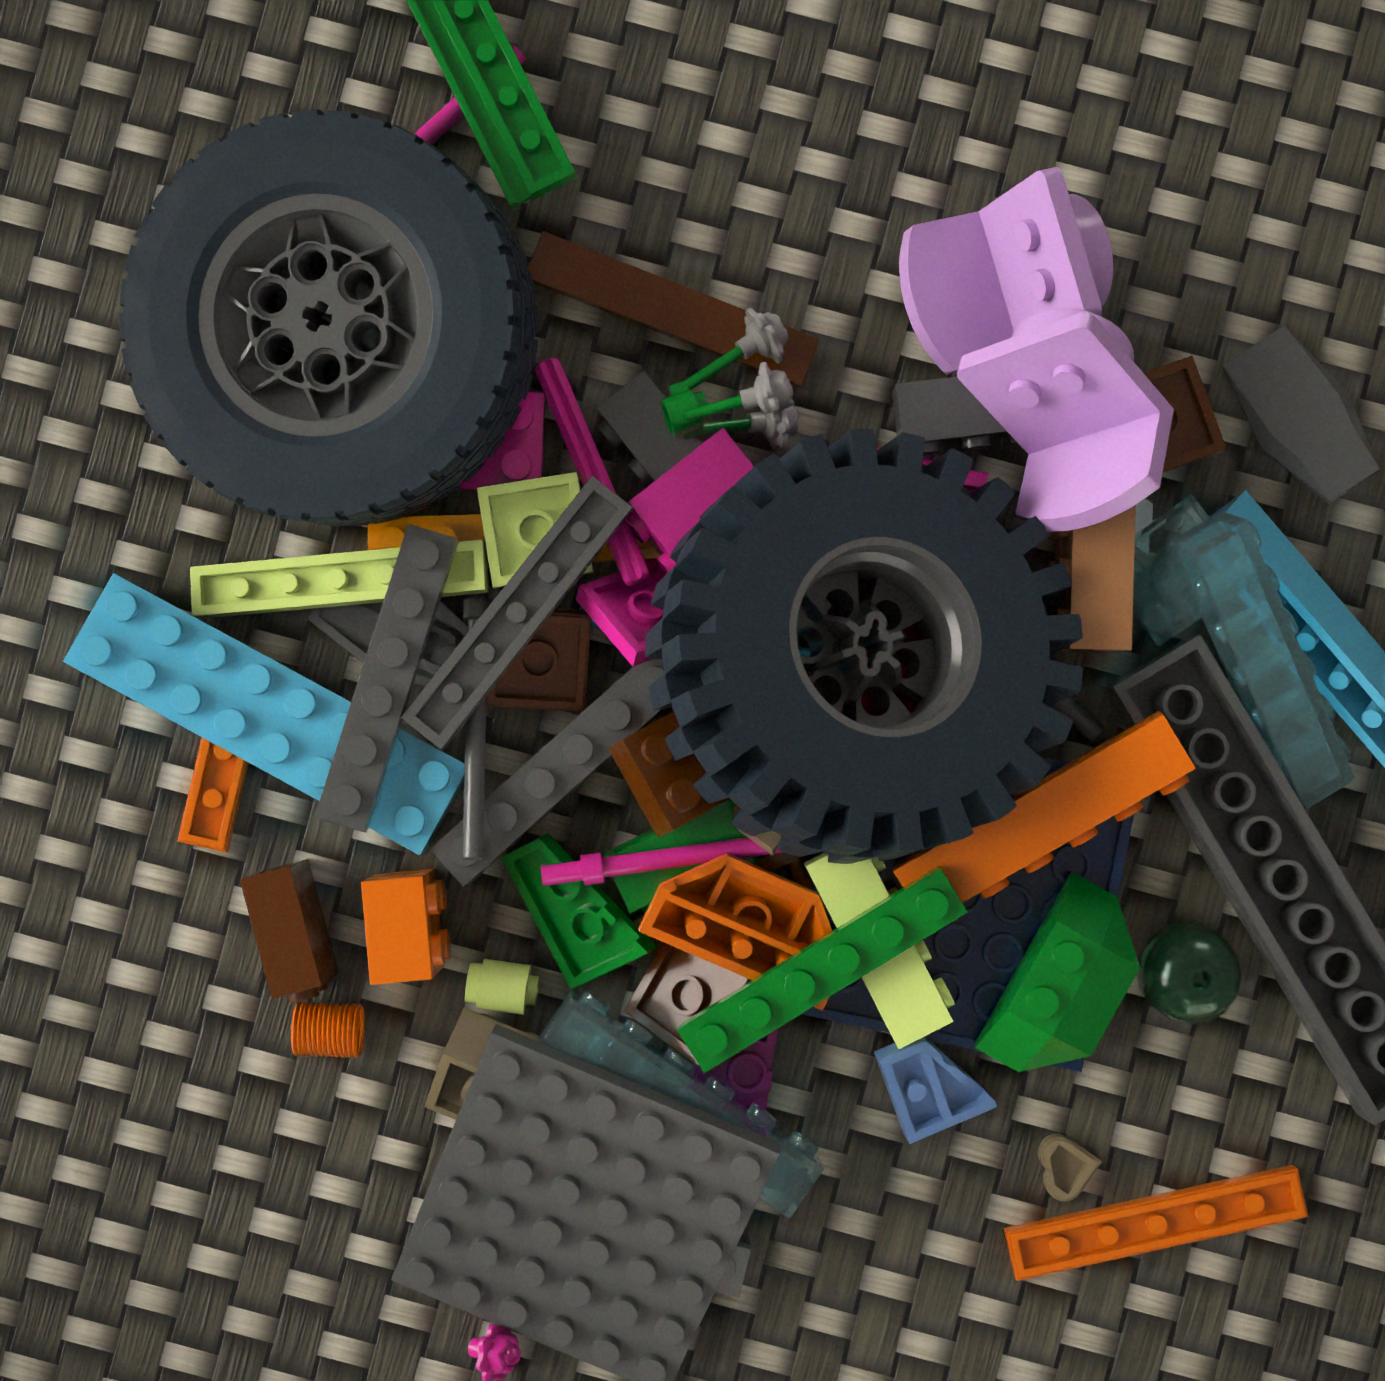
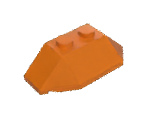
[638,853,832,1011]

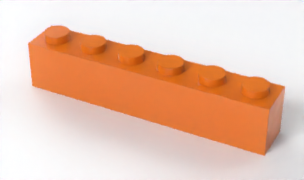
[893,711,1196,903]

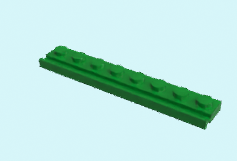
[406,0,577,211]

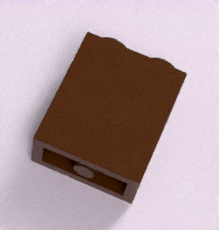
[239,859,339,1004]

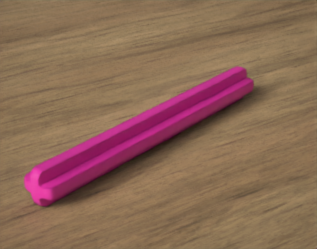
[535,358,650,586]

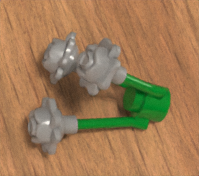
[660,308,799,450]

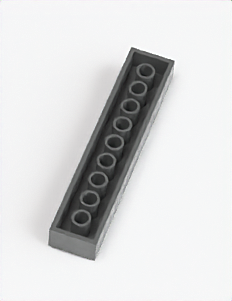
[1101,635,1385,1125]

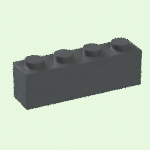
[892,376,1018,456]

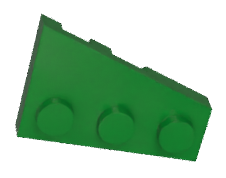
[501,833,656,989]

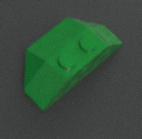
[974,871,1140,1072]

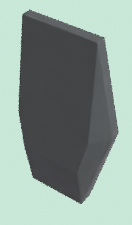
[1222,326,1380,504]
[308,600,468,686]

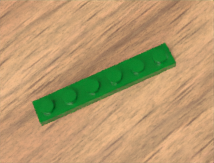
[677,866,968,1073]

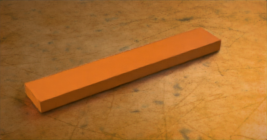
[1003,1165,1309,1281]

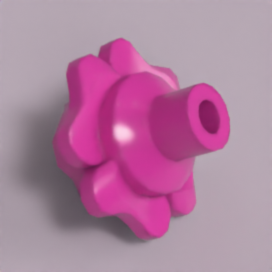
[468,1324,521,1381]

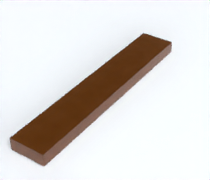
[527,231,820,388]

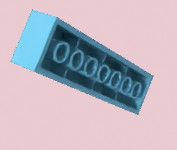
[63,573,465,856]

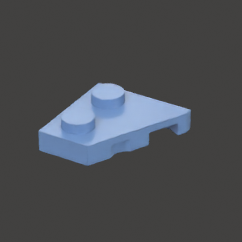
[874,1036,997,1144]

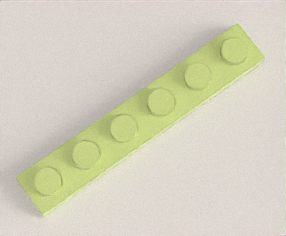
[190,540,490,619]

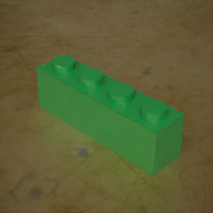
[604,799,760,914]

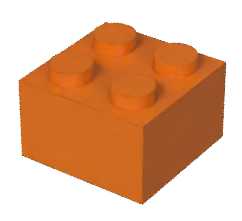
[361,868,451,985]

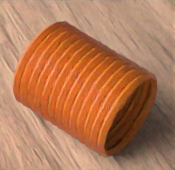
[291,1001,365,1058]

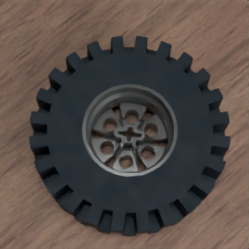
[645,429,1083,864]

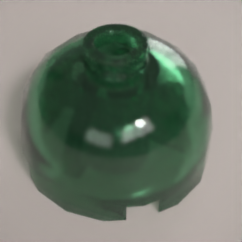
[1137,923,1242,1024]

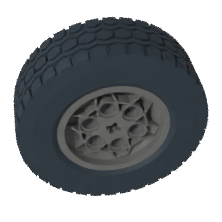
[119,110,538,526]

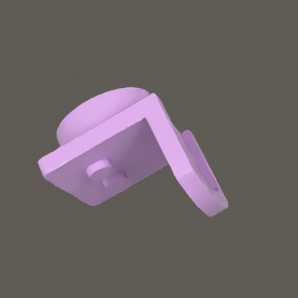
[899,167,1113,375]
[957,309,1174,532]

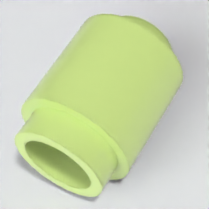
[465,959,540,1015]

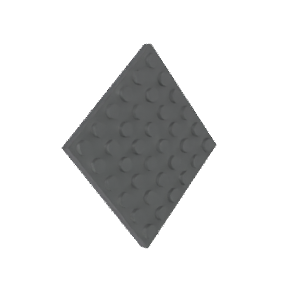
[391,1024,781,1381]

